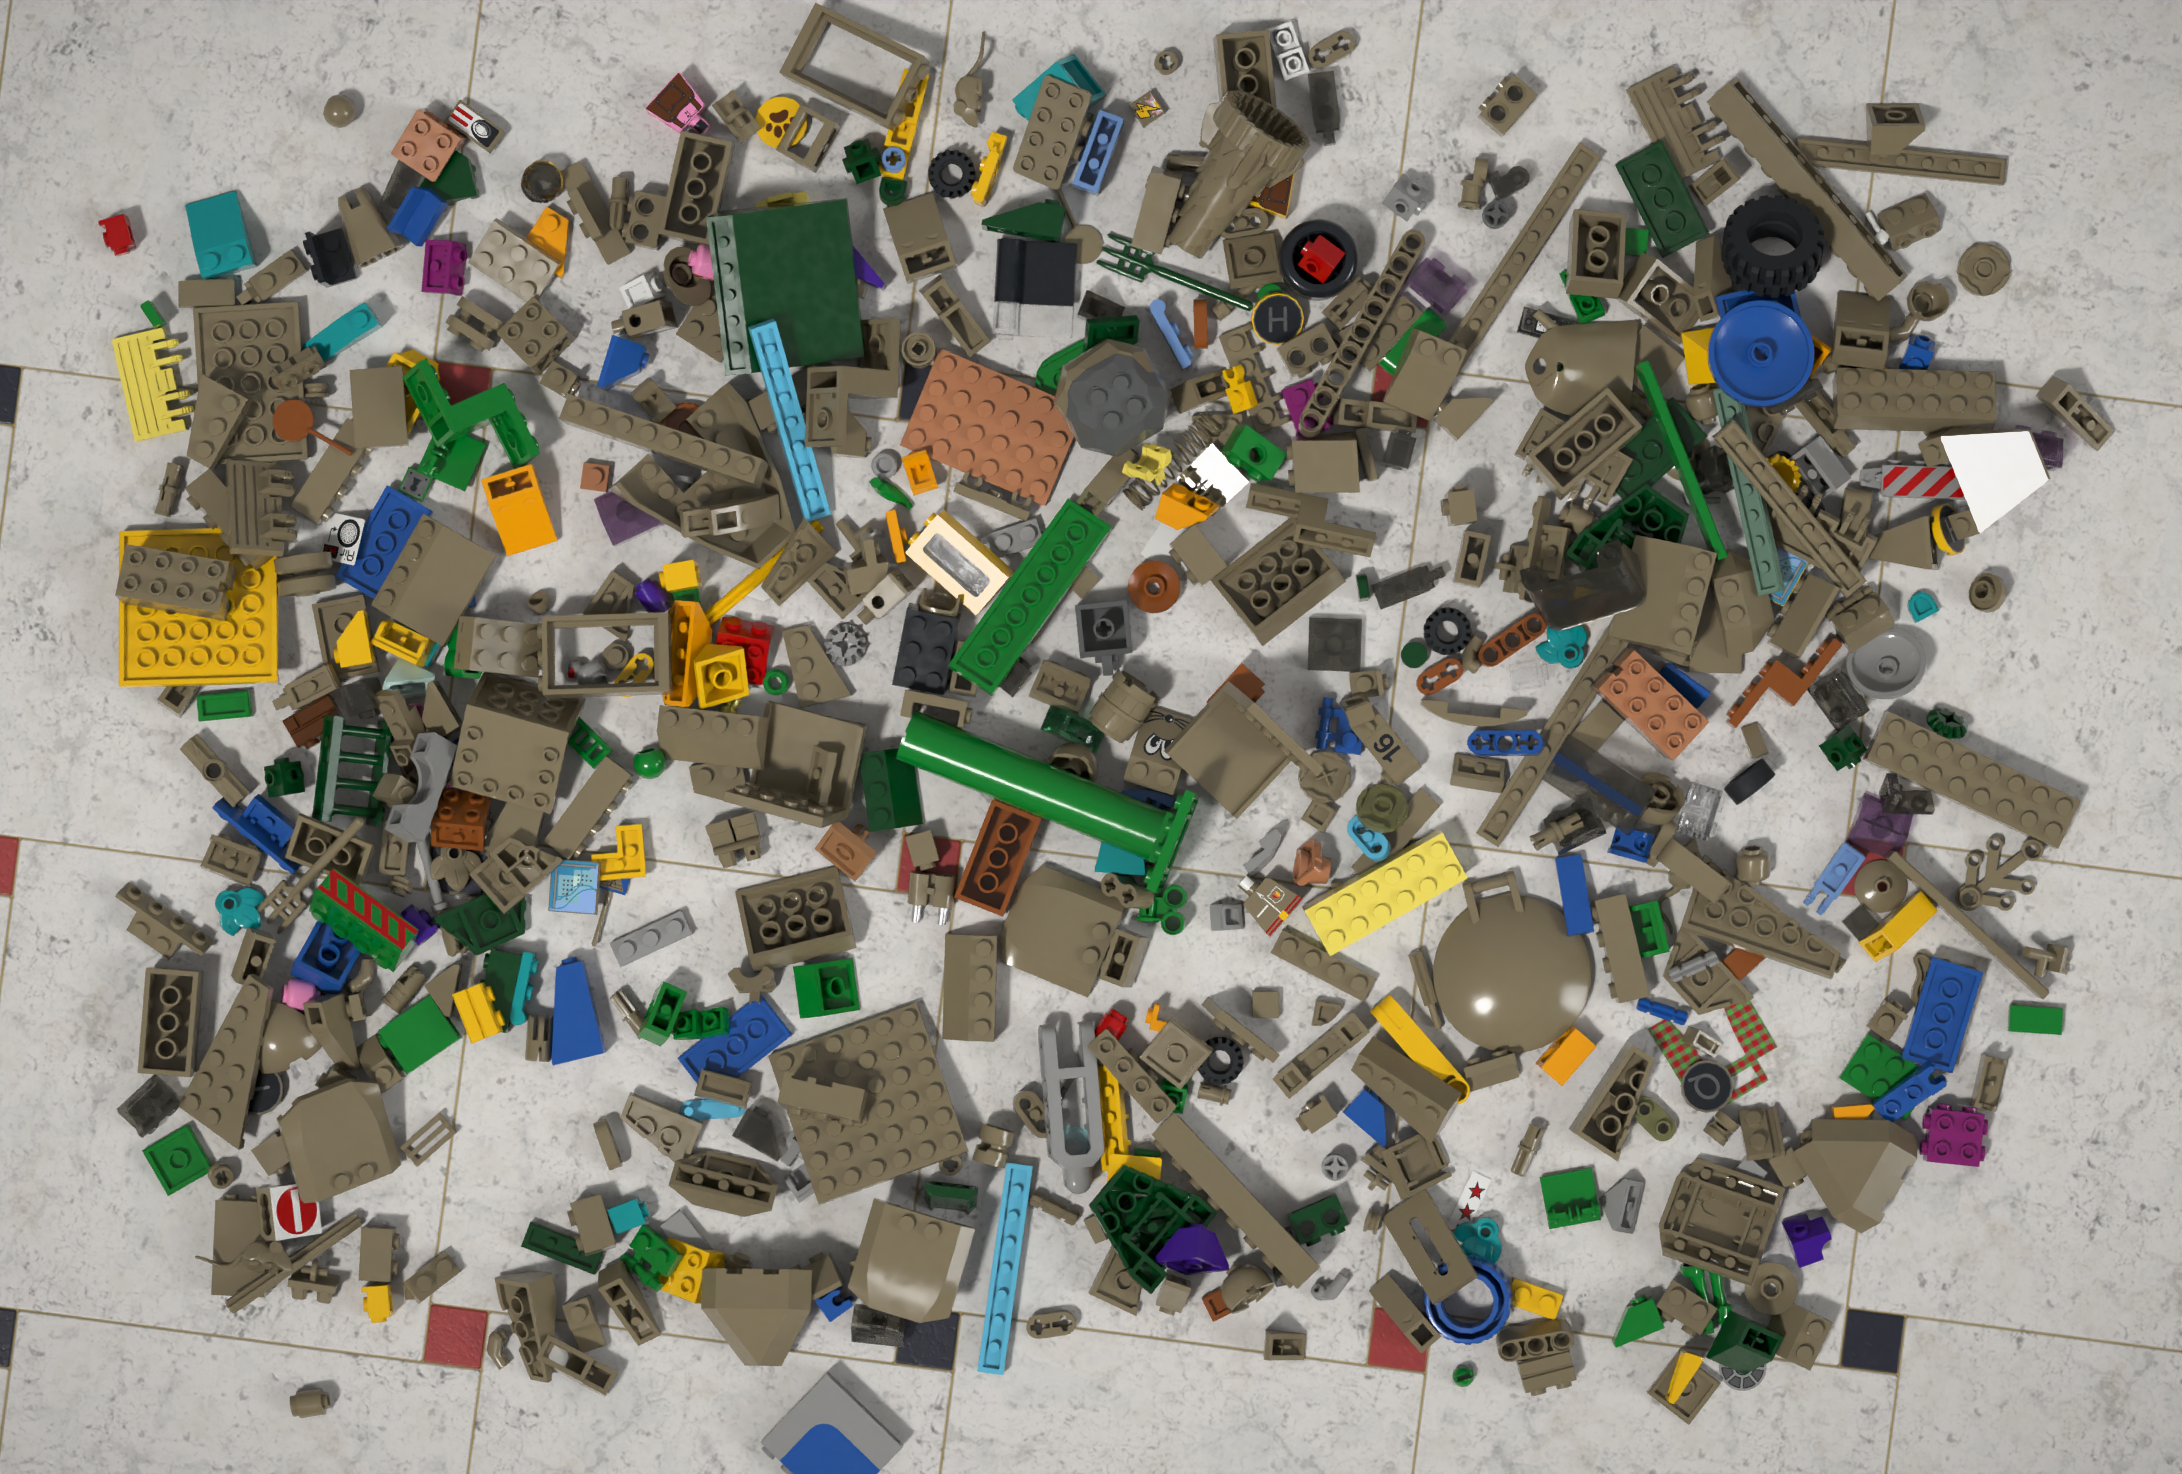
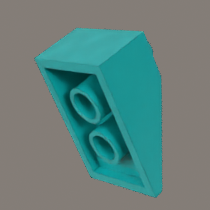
[185,191,257,280]

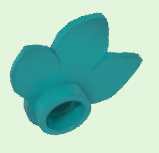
[1536,622,1587,669]
[215,887,265,936]
[1453,1217,1502,1263]

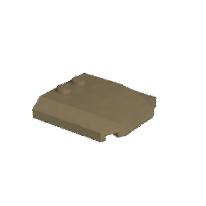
[1000,865,1125,998]
[276,1078,401,1203]
[1659,1158,1785,1286]
[848,1198,976,1323]

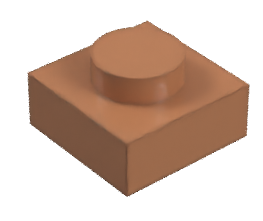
[580,462,611,492]

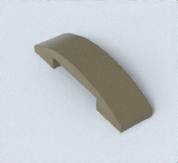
[1420,699,1527,727]
[1272,1012,1370,1099]

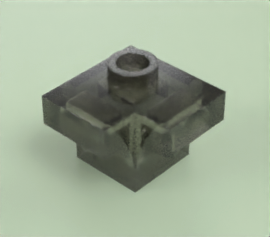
[1694,445,1734,495]
[999,657,1033,697]

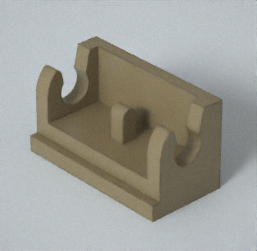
[1970,1054,2008,1112]

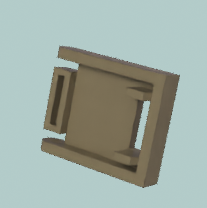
[1381,1133,1452,1200]

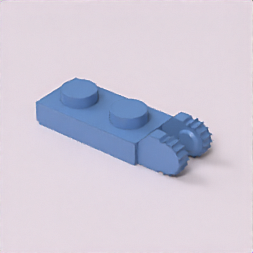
[1803,842,1866,915]

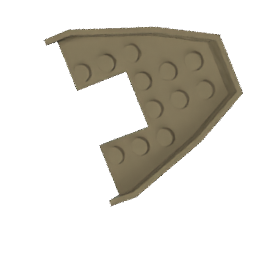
[608,382,795,569]

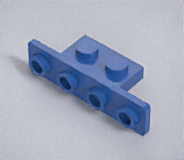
[212,794,303,874]

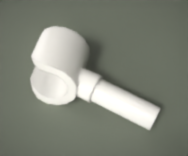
[1865,211,1888,246]

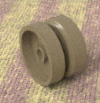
[274,552,336,597]

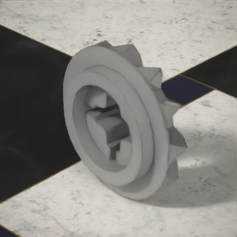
[824,624,866,666]

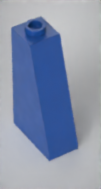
[552,957,606,1065]

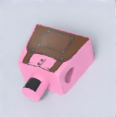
[645,72,710,135]

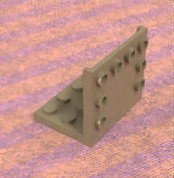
[449,672,586,814]
[1164,681,1324,819]
[723,701,867,828]

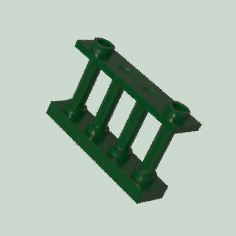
[312,715,394,827]

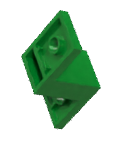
[402,359,540,469]

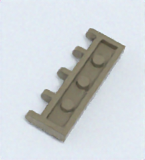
[1218,323,1292,434]

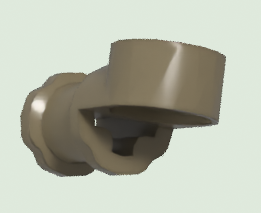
[1458,157,1489,210]

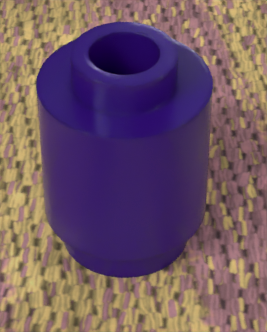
[635,578,672,613]

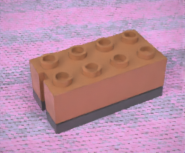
[1590,648,1709,761]

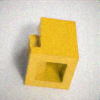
[361,1283,393,1323]

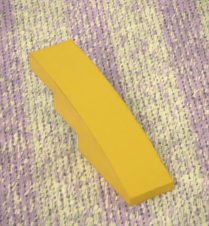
[879,69,929,180]

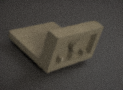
[497,297,576,375]

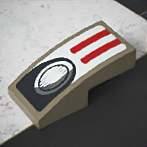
[445,100,506,153]

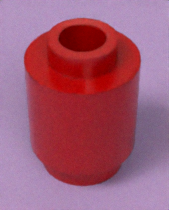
[1094,1008,1129,1041]

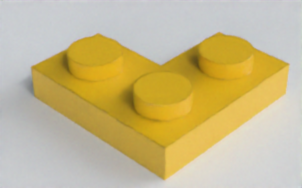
[591,824,647,881]

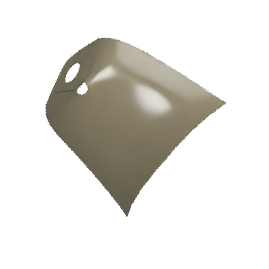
[1525,320,1638,417]

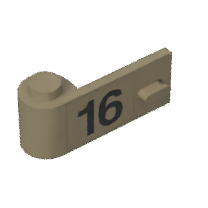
[1348,705,1422,787]

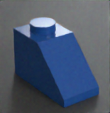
[1342,1088,1387,1147]

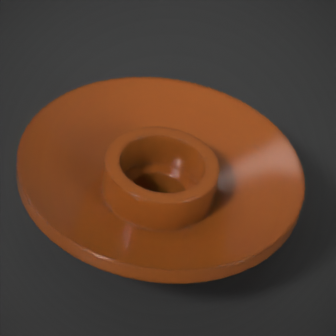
[1128,561,1180,613]

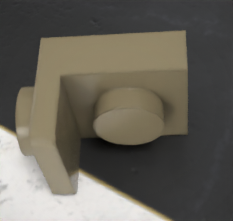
[539,360,581,398]
[1349,669,1388,697]
[344,993,368,1022]
[1866,999,1908,1041]

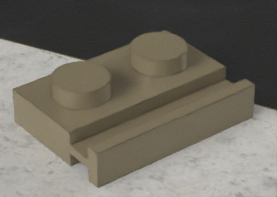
[1738,1106,1785,1161]

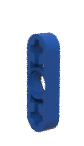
[1467,730,1545,756]

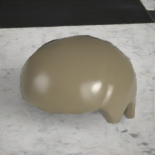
[1907,281,1950,322]

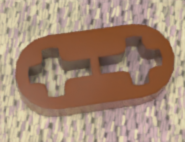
[1193,299,1208,349]
[1416,658,1463,695]

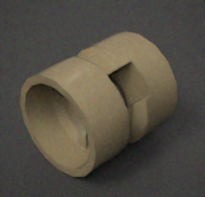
[901,332,937,369]
[972,1123,1015,1168]

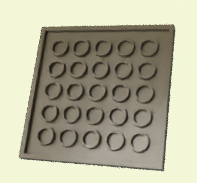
[768,1003,969,1205]

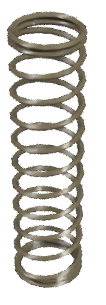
[1123,412,1222,511]

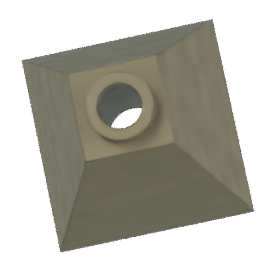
[1869,516,1939,570]

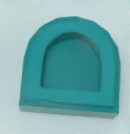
[1907,592,1939,623]

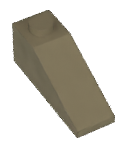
[2036,376,2115,451]
[598,1260,661,1346]
[1156,1274,1191,1316]

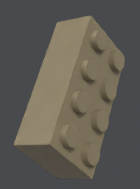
[658,131,735,245]
[1526,387,1642,501]
[137,967,204,1077]

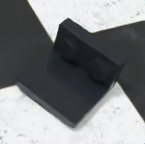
[303,228,357,288]

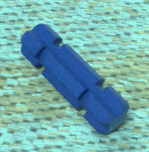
[1636,998,1688,1025]

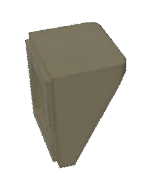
[1339,693,1375,727]

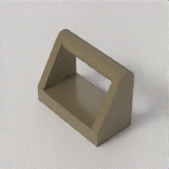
[776,104,841,173]

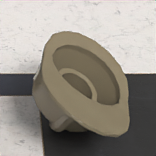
[663,247,711,306]

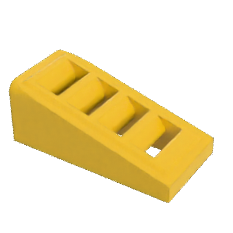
[1665,1349,1704,1404]

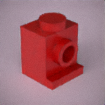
[98,214,136,256]

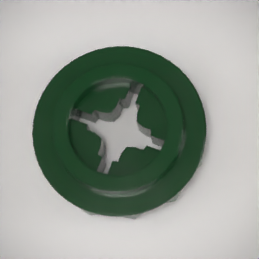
[1926,707,1968,739]

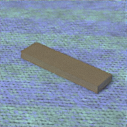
[1351,788,1440,874]

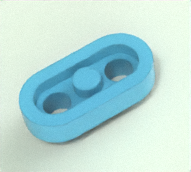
[1347,816,1391,862]

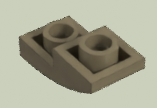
[178,279,235,308]

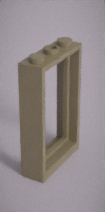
[779,2,930,132]
[537,612,673,698]

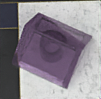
[1845,793,1914,857]

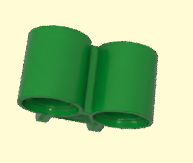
[1136,885,1188,935]

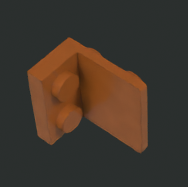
[431,789,492,851]

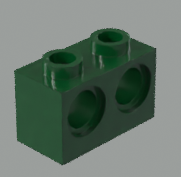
[1287,1193,1349,1247]

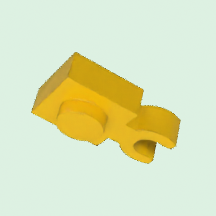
[1222,364,1259,414]

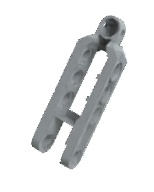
[1038,1021,1104,1194]

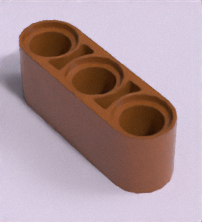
[1477,614,1546,667]

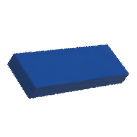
[1555,854,1594,936]

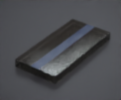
[1541,734,1657,835]

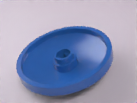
[1707,300,1814,407]

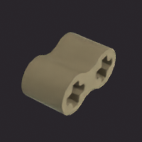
[1101,873,1154,909]

